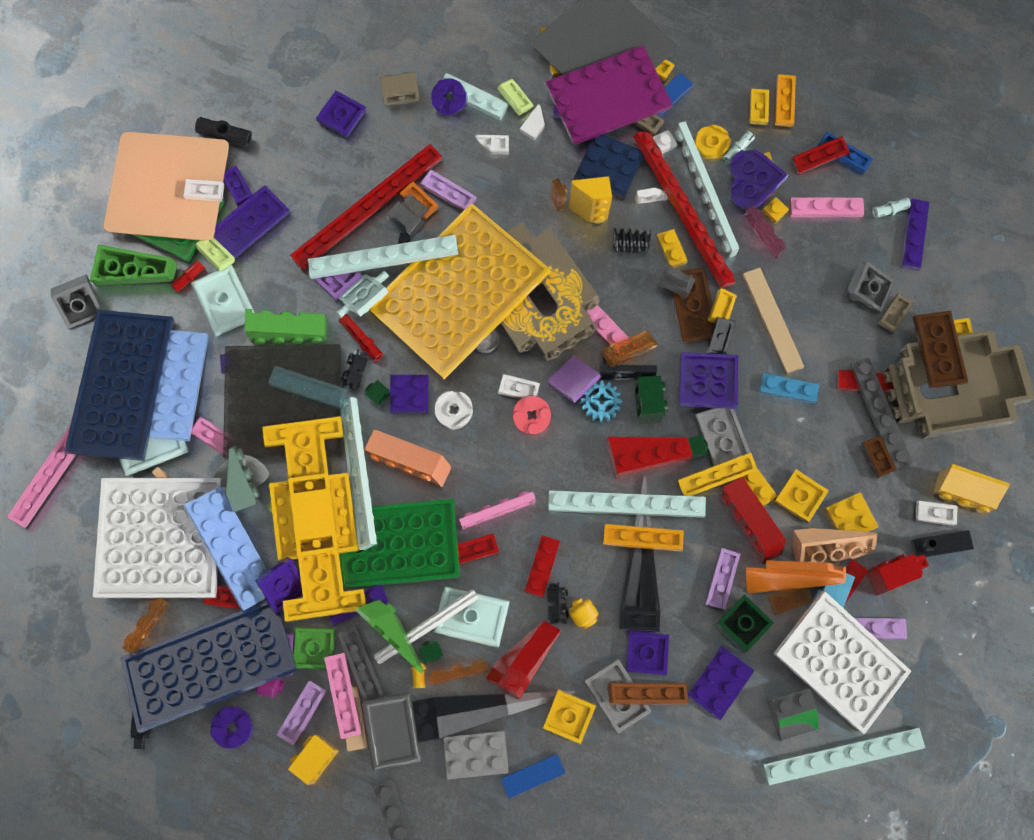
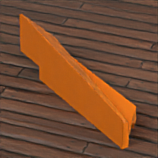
[746,560,846,594]

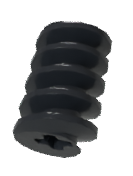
[613,228,651,253]

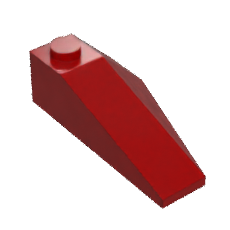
[485,621,561,700]

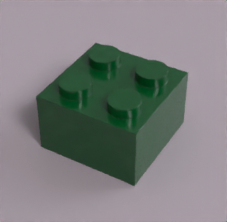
[634,376,668,425]
[714,594,774,653]

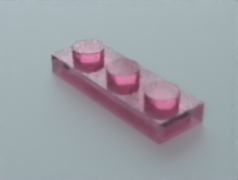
[744,206,786,259]

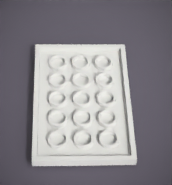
[773,591,911,734]

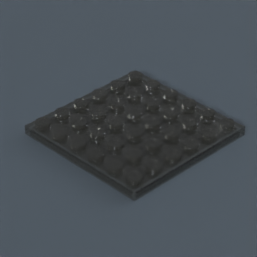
[223,344,341,459]

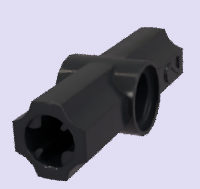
[195,117,252,147]

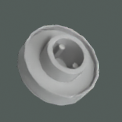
[475,329,499,353]

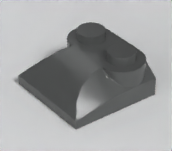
[847,261,895,312]

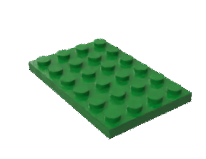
[339,499,460,589]

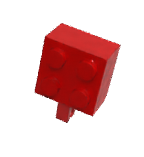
[867,553,929,596]

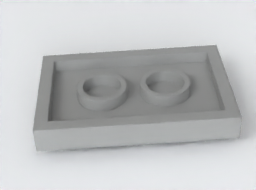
[695,408,750,466]
[584,659,652,734]
[444,731,509,780]

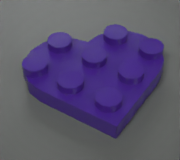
[730,149,788,211]

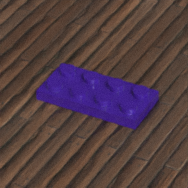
[214,185,290,259]

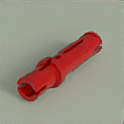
[339,314,384,362]

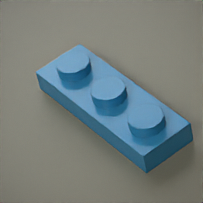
[759,373,819,404]

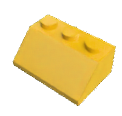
[568,176,612,223]
[933,464,1010,514]

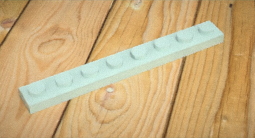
[675,121,739,257]
[308,235,459,279]
[339,397,377,550]
[548,491,706,518]
[762,728,925,785]

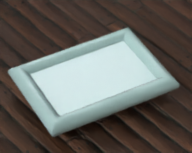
[191,264,255,337]
[119,438,189,477]
[433,586,510,648]

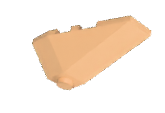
[792,528,877,566]

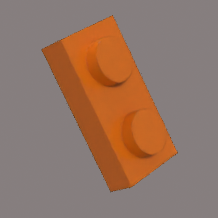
[400,181,439,220]

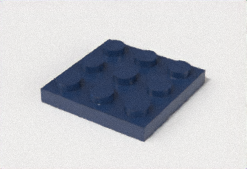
[574,134,644,200]

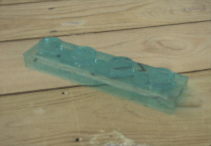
[268,366,348,409]

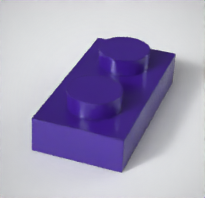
[223,166,253,206]

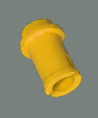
[410,663,426,688]

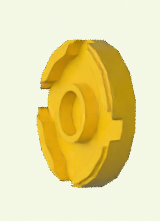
[694,125,731,160]

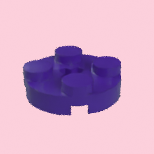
[431,78,468,116]
[210,707,253,749]

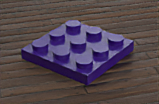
[679,352,738,409]

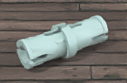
[723,131,755,165]
[872,197,911,219]

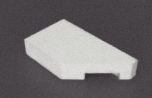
[520,104,545,141]
[475,135,509,154]
[635,188,669,205]

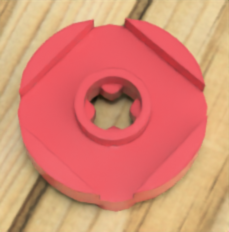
[513,396,551,434]

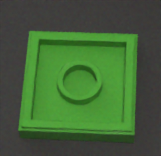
[293,627,336,670]

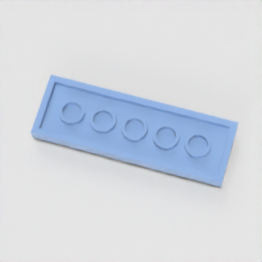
[149,330,209,442]
[184,486,267,611]

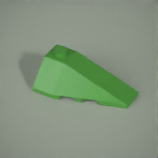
[355,600,424,674]

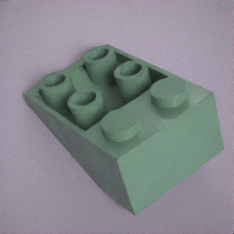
[226,445,260,512]

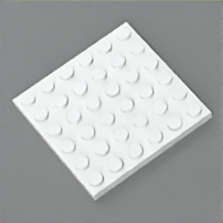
[93,478,222,598]

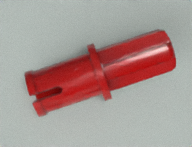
[171,260,205,292]

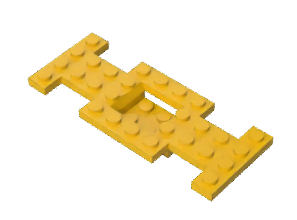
[262,416,366,622]

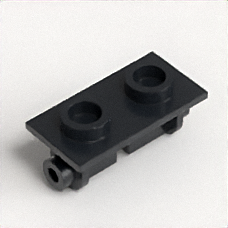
[341,349,368,390]
[548,582,569,624]

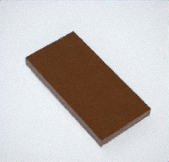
[671,268,714,344]
[912,311,969,389]

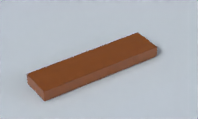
[608,683,688,705]

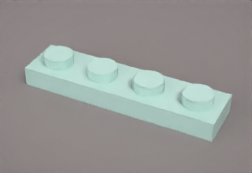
[442,73,509,121]

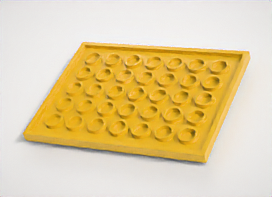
[369,203,551,379]

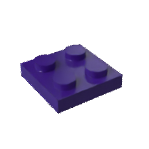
[316,90,367,138]
[390,375,429,413]
[255,557,302,613]
[626,631,669,676]

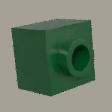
[364,380,390,408]
[688,435,709,461]
[419,639,444,665]

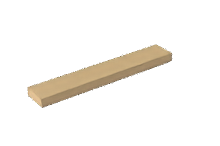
[742,268,805,375]

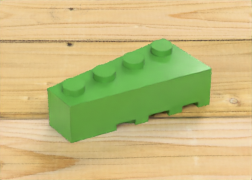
[89,244,178,286]
[245,309,327,345]

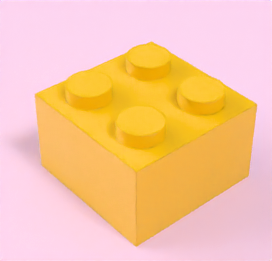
[288,735,339,785]

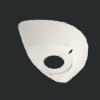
[213,455,269,488]

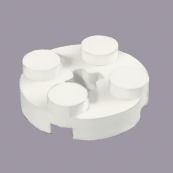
[435,391,473,430]

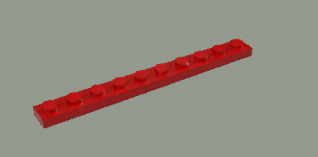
[633,132,736,288]
[290,144,442,271]

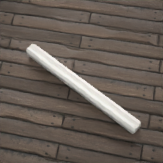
[374,590,478,664]

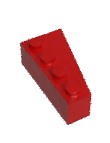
[606,437,693,479]
[721,477,786,565]

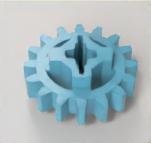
[580,380,622,423]

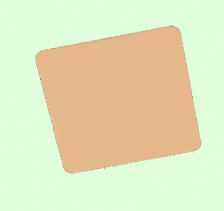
[104,132,229,241]

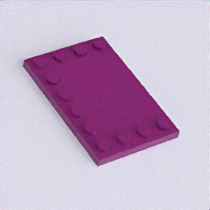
[545,45,673,145]

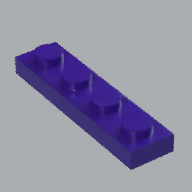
[901,199,930,271]

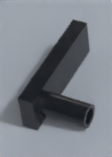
[599,346,657,380]
[910,530,974,558]

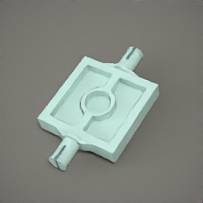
[336,271,389,318]

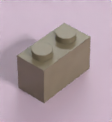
[380,72,420,105]

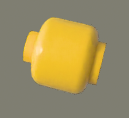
[569,598,598,629]

